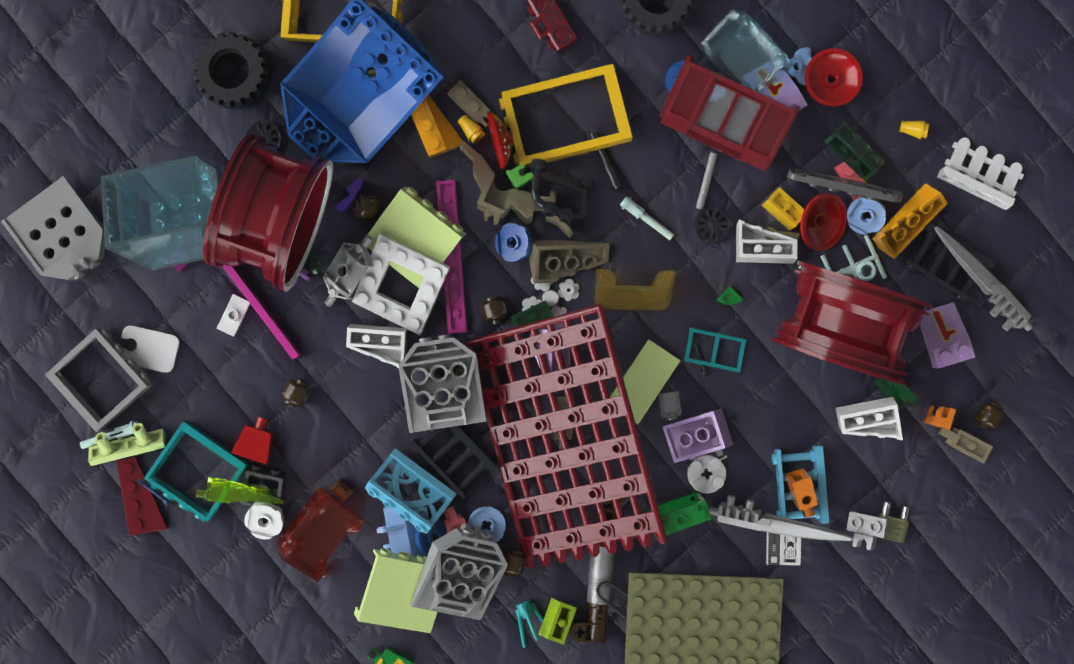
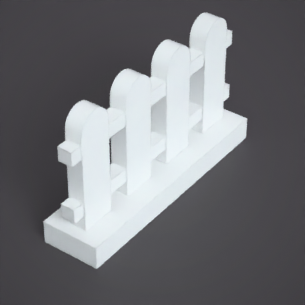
[937,138,1024,210]

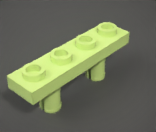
[88,423,166,466]

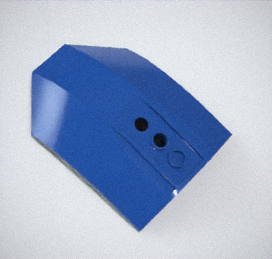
[280,0,444,163]

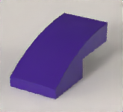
[335,177,365,213]

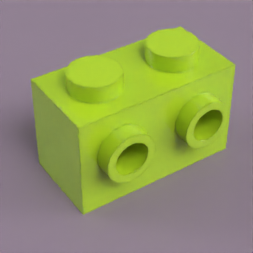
[539,598,577,645]

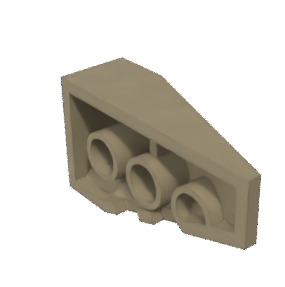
[529,240,609,284]

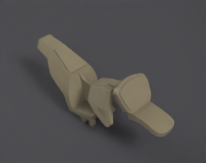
[460,141,573,238]

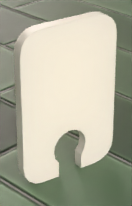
[121,326,179,372]

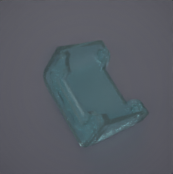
[701,9,794,93]

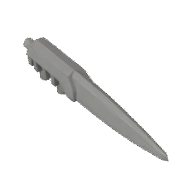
[934,227,1033,331]
[709,495,854,541]

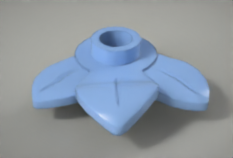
[785,47,812,86]

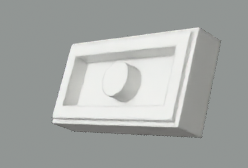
[216,294,250,337]

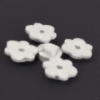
[522,277,579,324]

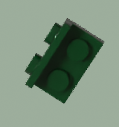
[874,378,918,410]

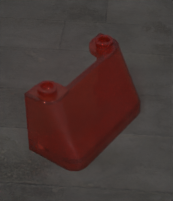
[276,487,365,583]

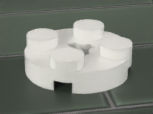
[687,454,726,493]
[245,502,284,539]

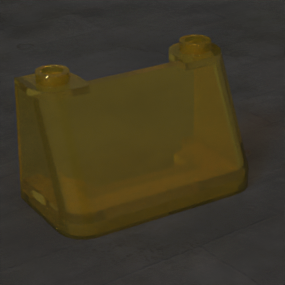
[594,269,675,310]

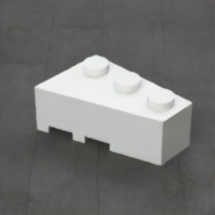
[736,220,797,264]
[346,324,407,368]
[836,397,903,440]

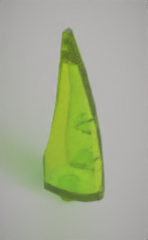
[195,477,284,504]

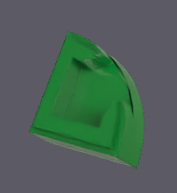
[716,286,744,305]

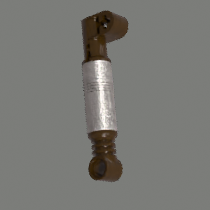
[568,506,617,643]

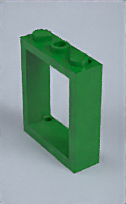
[644,491,712,539]

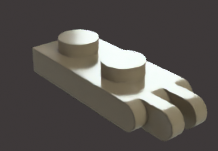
[447,80,491,128]

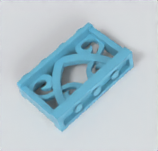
[365,448,456,534]

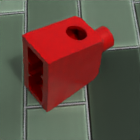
[231,416,274,464]

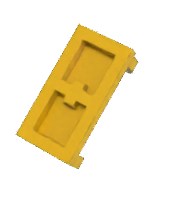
[761,187,804,231]

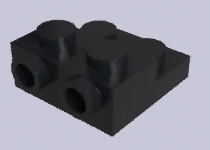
[241,462,287,507]

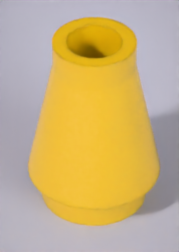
[458,115,485,143]
[899,121,929,140]

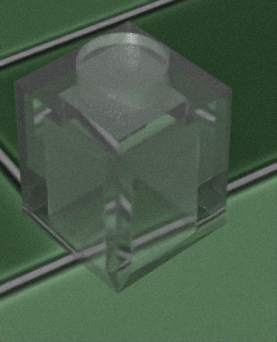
[658,391,682,420]

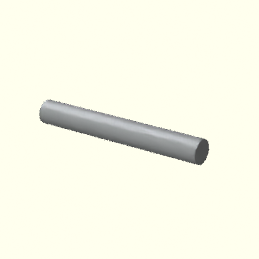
[696,153,717,210]

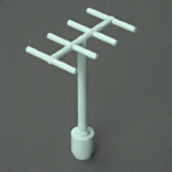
[799,235,887,281]

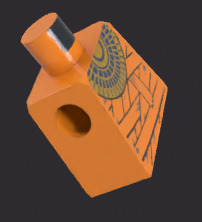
[785,468,818,517]

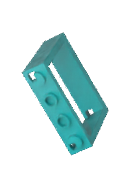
[144,421,250,522]

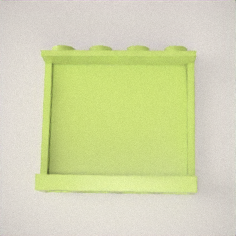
[367,186,466,288]
[354,548,443,633]

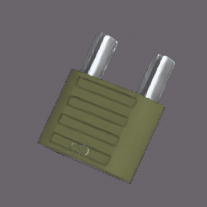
[878,502,910,543]

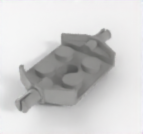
[323,235,374,307]

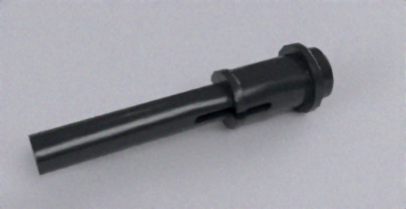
[589,132,624,191]

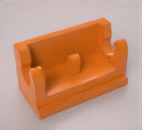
[922,405,956,430]

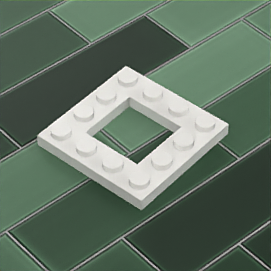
[352,233,450,335]

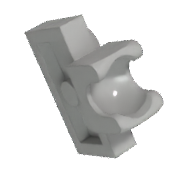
[846,511,889,550]

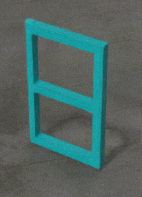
[684,327,747,373]

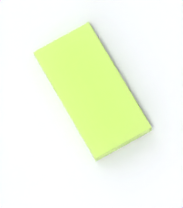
[610,339,680,424]

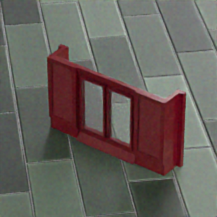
[659,54,801,171]

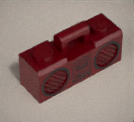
[527,0,577,53]

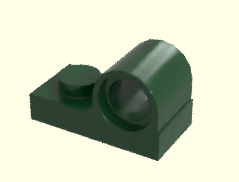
[510,300,554,327]

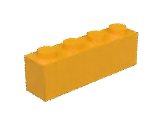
[411,95,463,159]
[872,183,948,259]

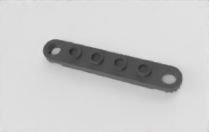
[787,168,903,202]

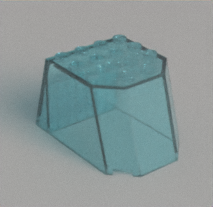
[101,156,219,271]

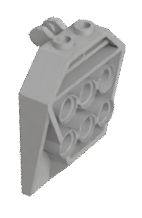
[1,176,108,281]
[398,334,486,433]
[410,523,508,620]

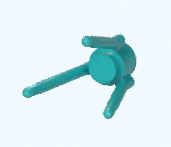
[515,600,544,648]

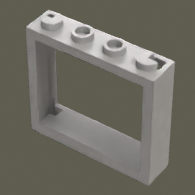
[45,328,152,432]

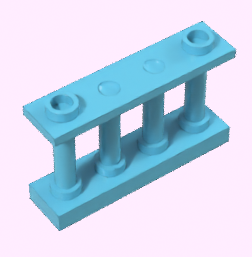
[772,445,829,524]

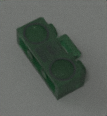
[824,121,885,182]

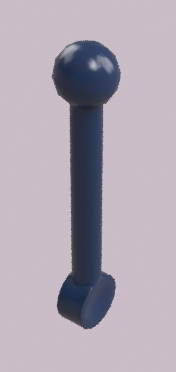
[137,478,171,505]

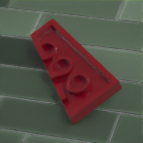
[116,456,169,536]

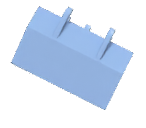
[377,499,434,557]

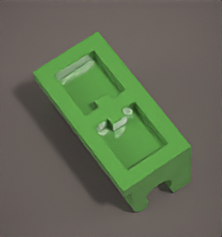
[506,165,534,190]

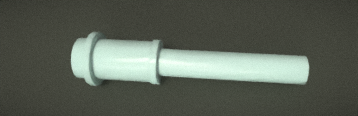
[620,196,674,240]
[80,420,138,449]

